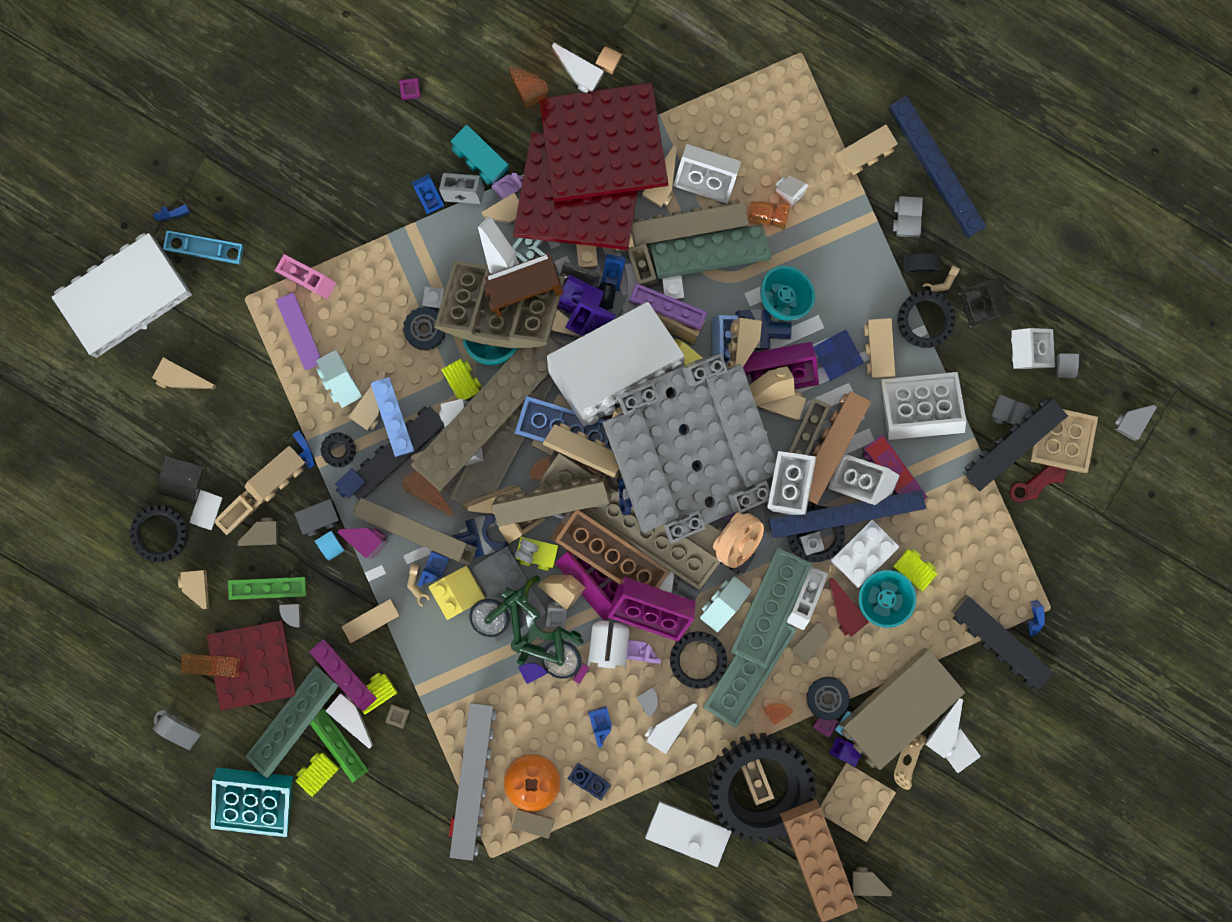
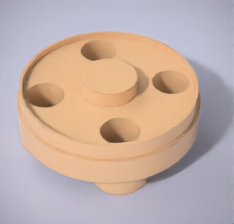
[713,512,764,568]

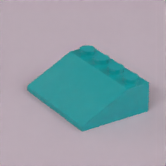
[211,768,293,837]

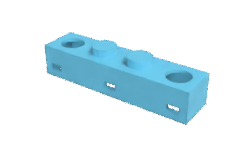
[163,231,244,265]

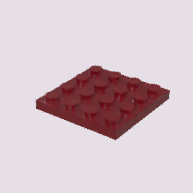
[206,620,296,711]

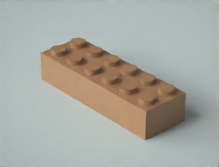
[808,391,871,505]
[550,510,670,589]
[780,799,858,922]

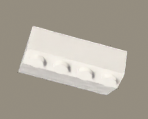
[881,372,966,440]

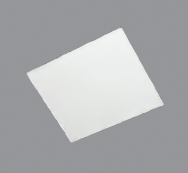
[189,490,222,530]
[946,729,981,773]

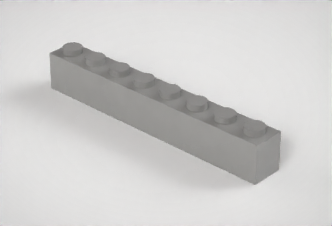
[450,702,497,861]

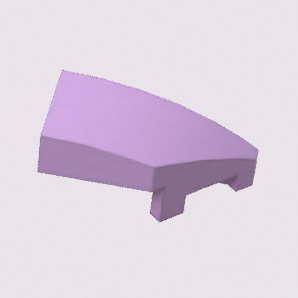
[492,173,523,200]
[626,640,661,664]

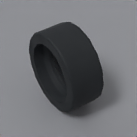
[904,253,941,272]

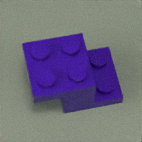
[558,275,616,336]

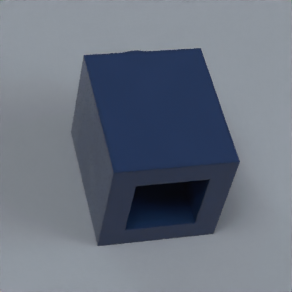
[335,468,367,499]

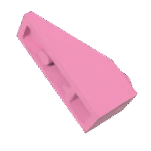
[275,254,337,300]

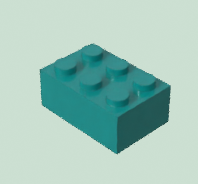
[451,125,510,185]

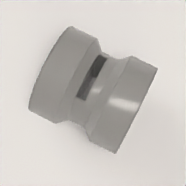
[514,538,539,564]

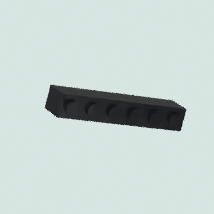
[963,397,1068,492]
[354,406,444,501]
[951,595,1054,690]

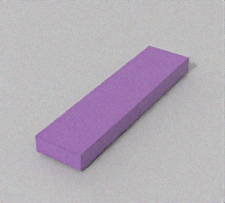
[628,283,708,331]
[276,293,321,371]

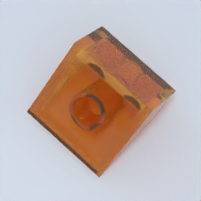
[509,66,548,109]

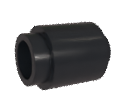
[597,282,616,311]

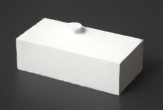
[645,800,731,867]

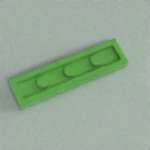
[228,577,306,600]
[310,709,368,783]

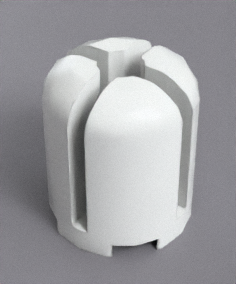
[587,620,630,670]

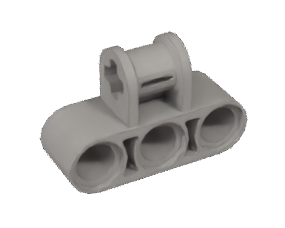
[153,710,201,750]

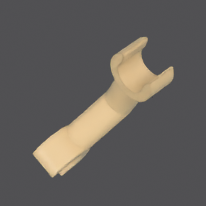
[922,266,960,292]
[407,563,430,607]

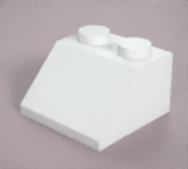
[1011,328,1055,369]

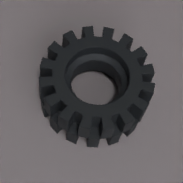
[320,432,356,467]

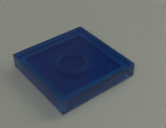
[813,329,864,381]

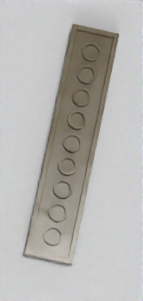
[450,333,570,516]
[411,337,561,491]
[538,453,721,590]

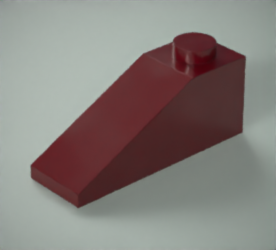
[828,577,869,637]

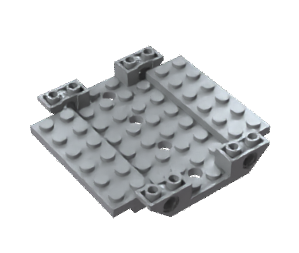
[603,353,776,544]

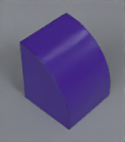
[518,663,548,684]
[829,737,862,767]

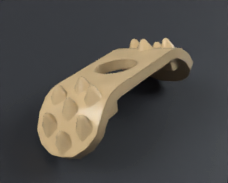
[894,734,927,790]

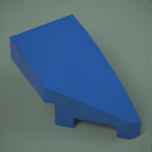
[153,204,191,221]
[293,430,314,468]
[418,550,450,586]
[1027,600,1045,637]
[588,706,612,748]

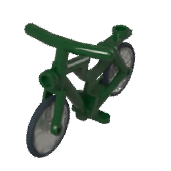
[469,575,584,679]

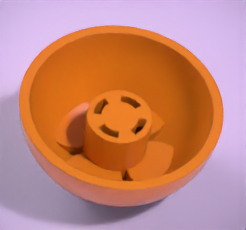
[504,754,561,812]

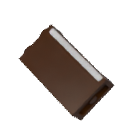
[484,253,564,317]

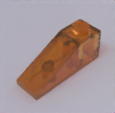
[402,470,454,516]
[181,654,240,677]

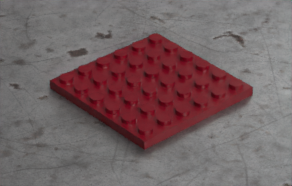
[539,83,669,202]
[513,133,638,250]

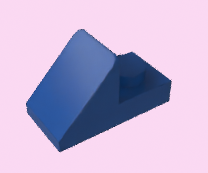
[412,174,444,214]
[601,254,626,291]

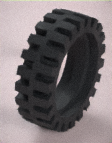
[897,290,956,348]
[129,505,189,562]
[788,505,845,562]
[670,631,727,689]

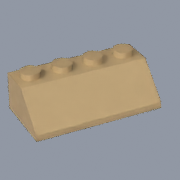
[543,423,620,479]

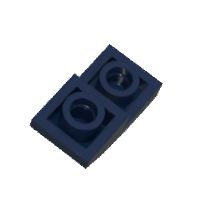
[567,763,612,801]

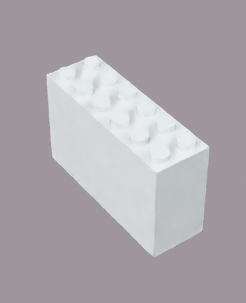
[52,233,192,358]
[547,302,684,427]

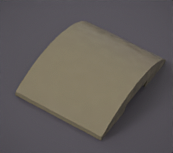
[434,260,566,348]

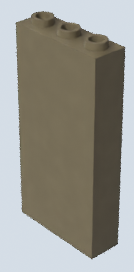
[353,498,477,565]
[839,648,965,770]

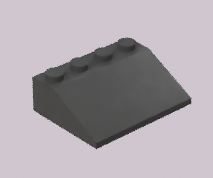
[470,546,547,642]

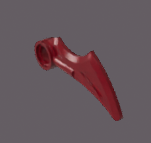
[1009,465,1067,502]

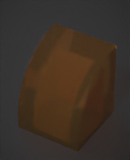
[529,457,551,480]
[763,703,793,725]

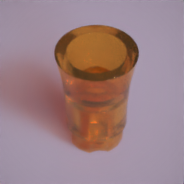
[748,201,790,230]

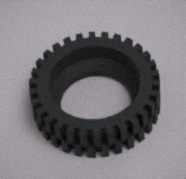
[707,733,816,843]

